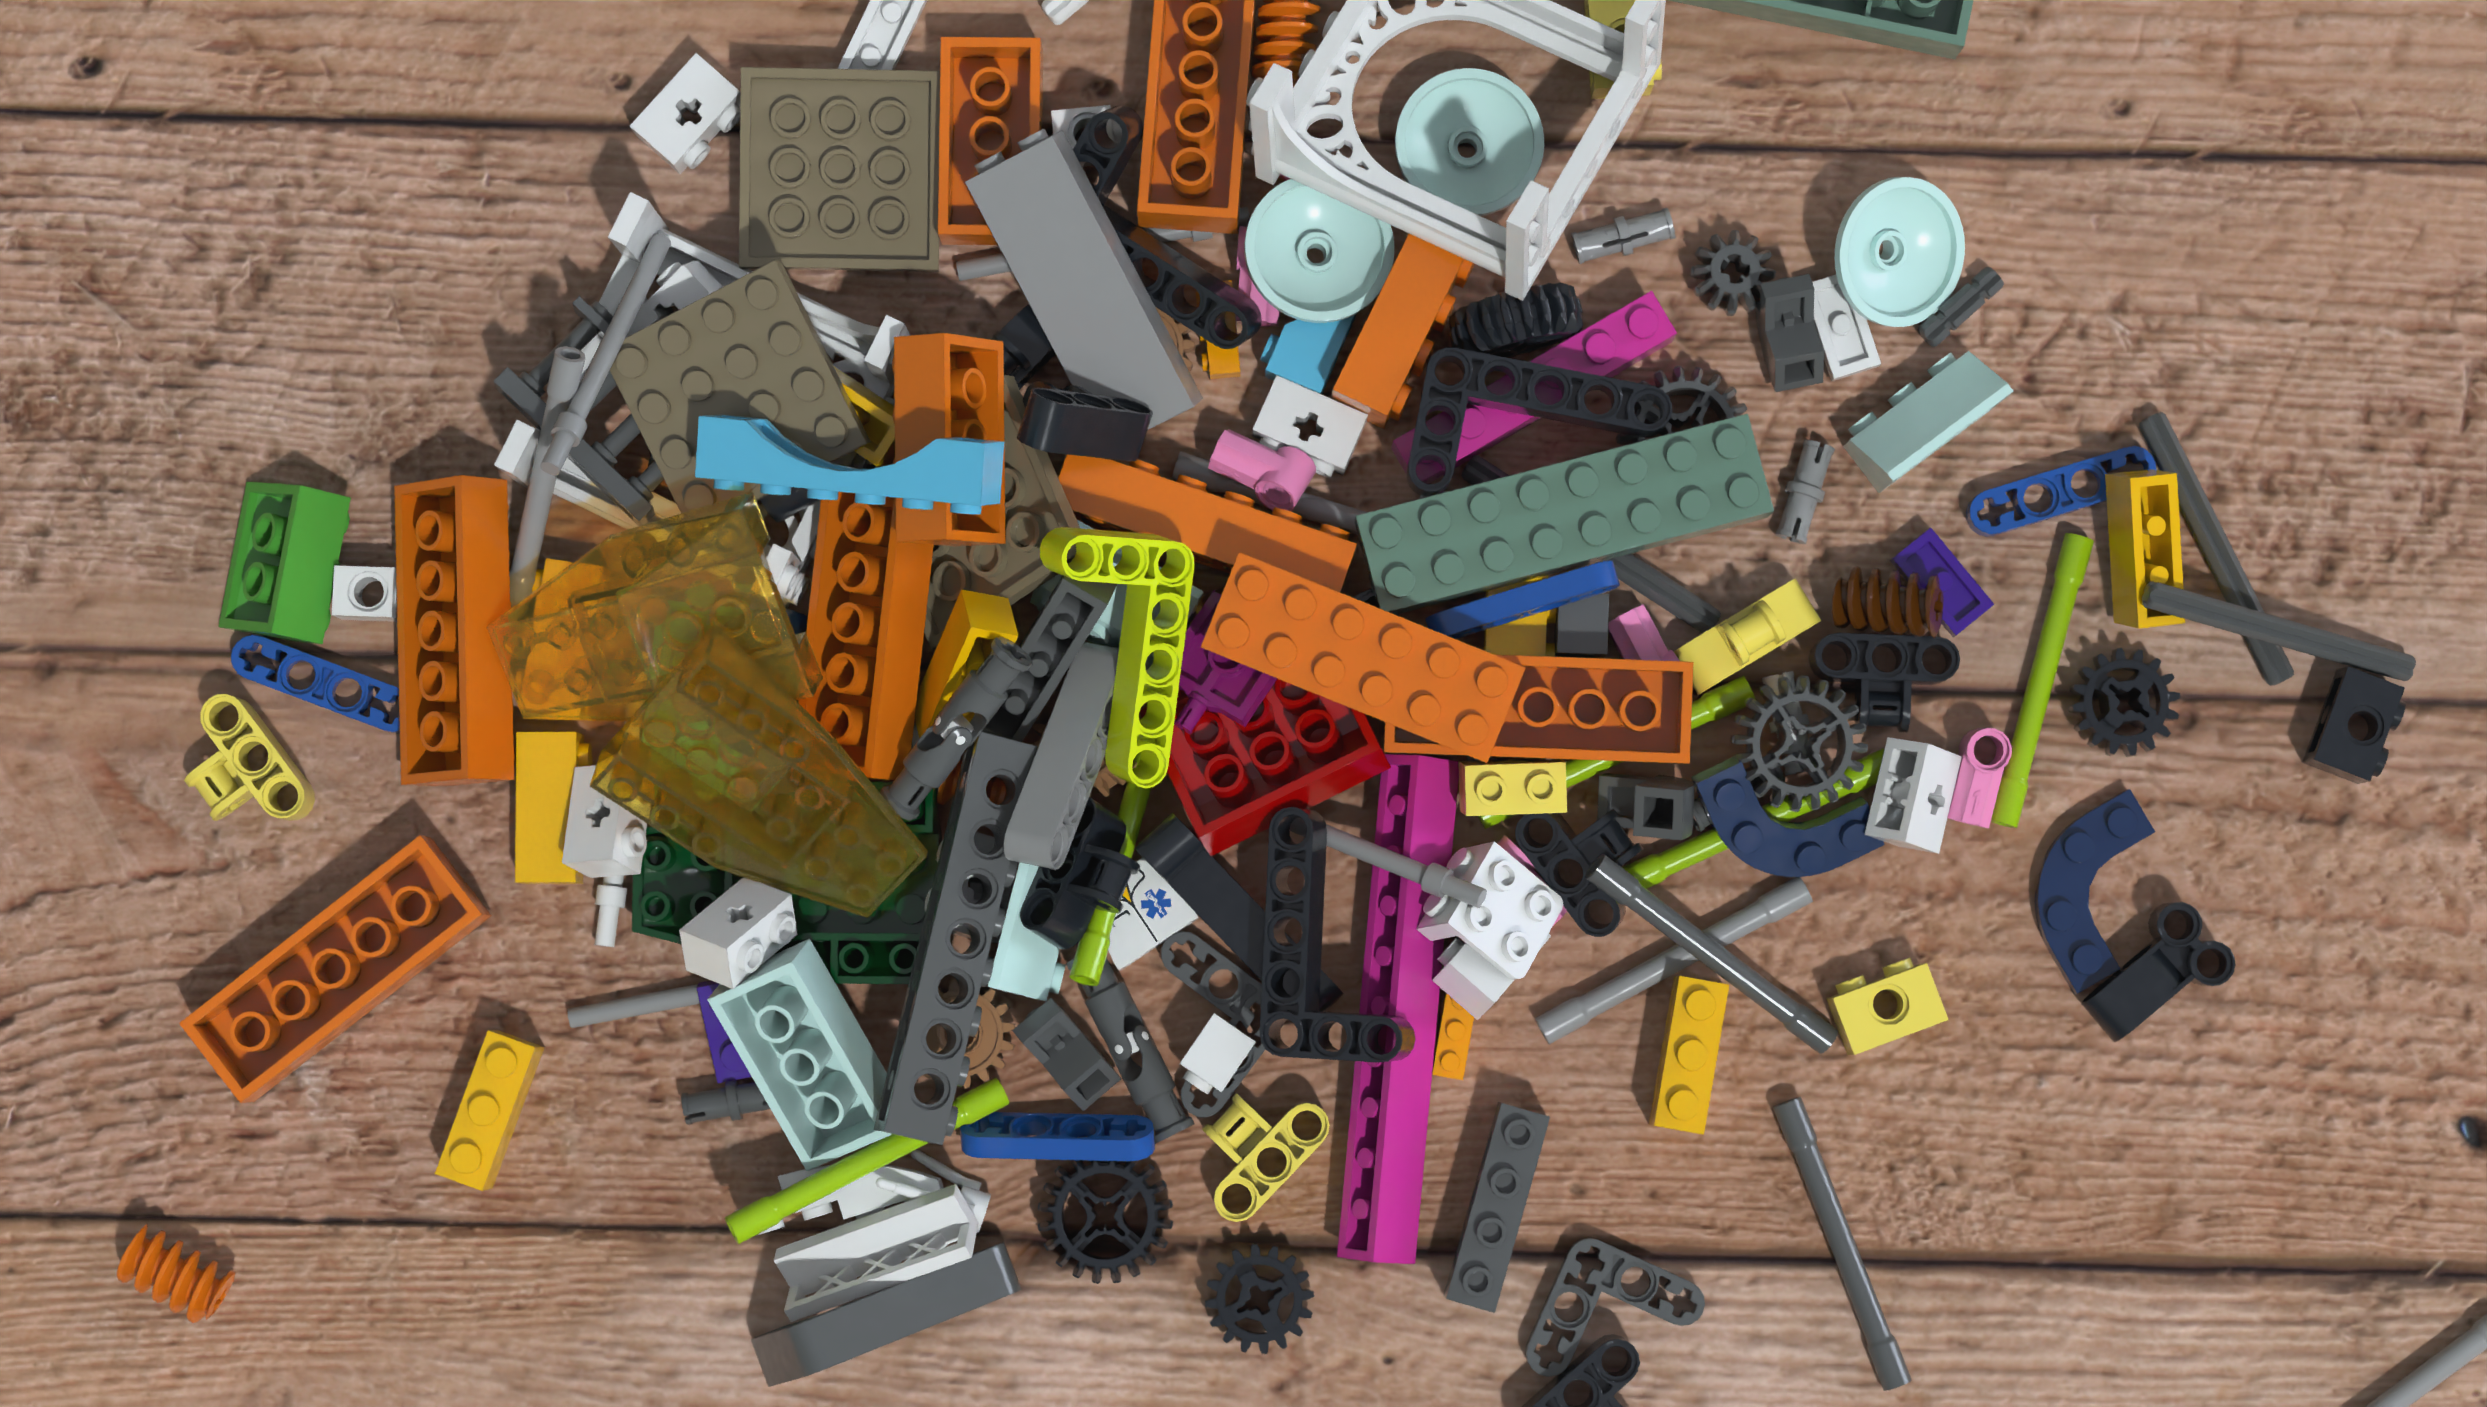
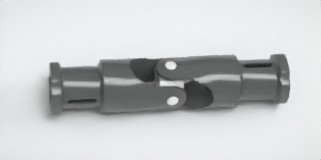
[878,637,1033,821]
[1066,957,1195,1144]

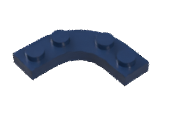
[1691,756,1885,877]
[2034,789,2155,994]

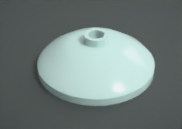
[1395,68,1544,216]
[1834,177,1965,327]
[1244,179,1394,323]

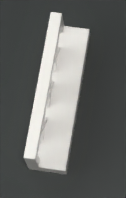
[774,1184,978,1322]

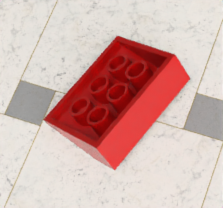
[1140,678,1391,856]

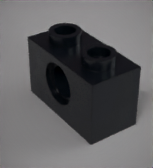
[2302,666,2406,784]

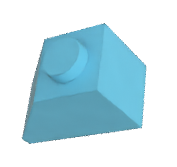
[1260,314,1357,394]

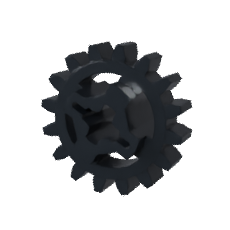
[2068,648,2180,757]
[1205,1243,1314,1354]

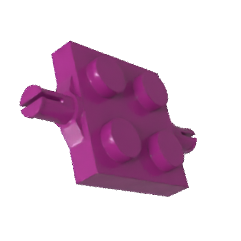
[1174,590,1277,734]

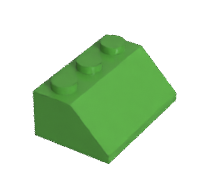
[218,482,351,644]

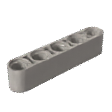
[1004,642,1119,870]

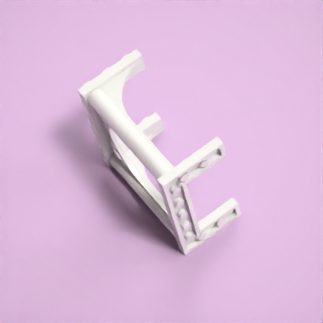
[1246,0,1666,301]
[494,192,911,609]

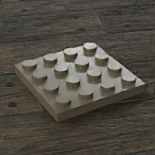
[739,67,940,272]
[610,260,871,533]
[866,375,1080,649]

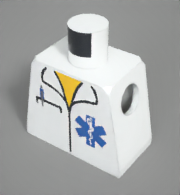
[1109,858,1199,971]

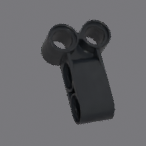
[2081,902,2236,1042]

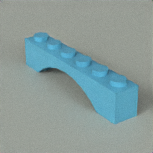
[695,415,1004,514]

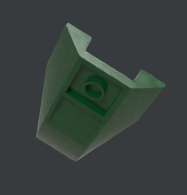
[632,781,942,984]

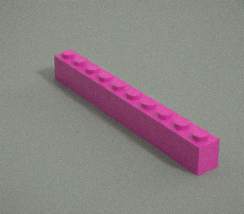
[1337,754,1459,1264]

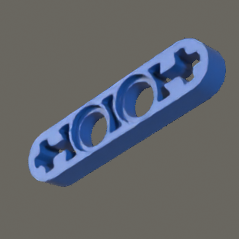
[1966,446,2156,537]
[1425,560,1620,639]
[231,635,400,734]
[959,1112,1155,1161]

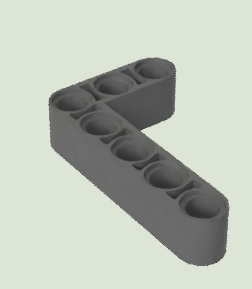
[751,1242,1022,1387]

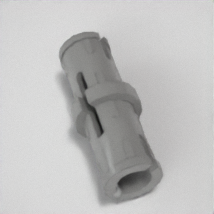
[1571,208,1676,264]
[1775,440,1835,544]

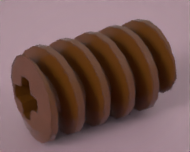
[1832,566,1943,638]

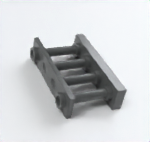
[494,296,664,528]

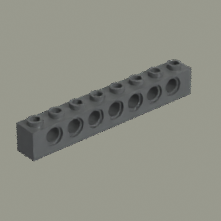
[874,732,1038,1145]

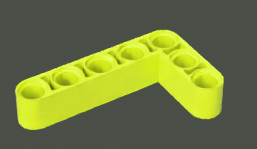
[1040,527,1195,788]

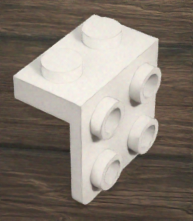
[1416,842,1563,980]

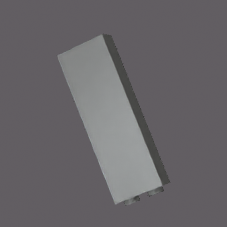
[965,129,1203,430]

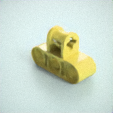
[1674,578,1821,695]
[184,694,315,821]
[1202,1093,1330,1222]

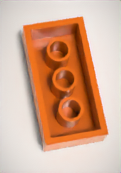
[938,37,1043,245]
[1332,234,1475,429]
[892,333,1006,546]

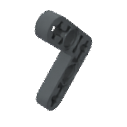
[1161,932,1283,1117]
[1525,1237,1705,1377]

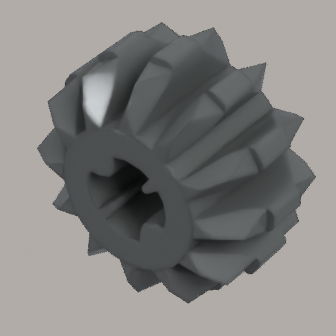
[1690,230,1776,316]

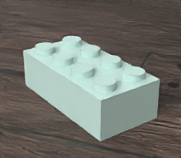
[707,939,892,1171]

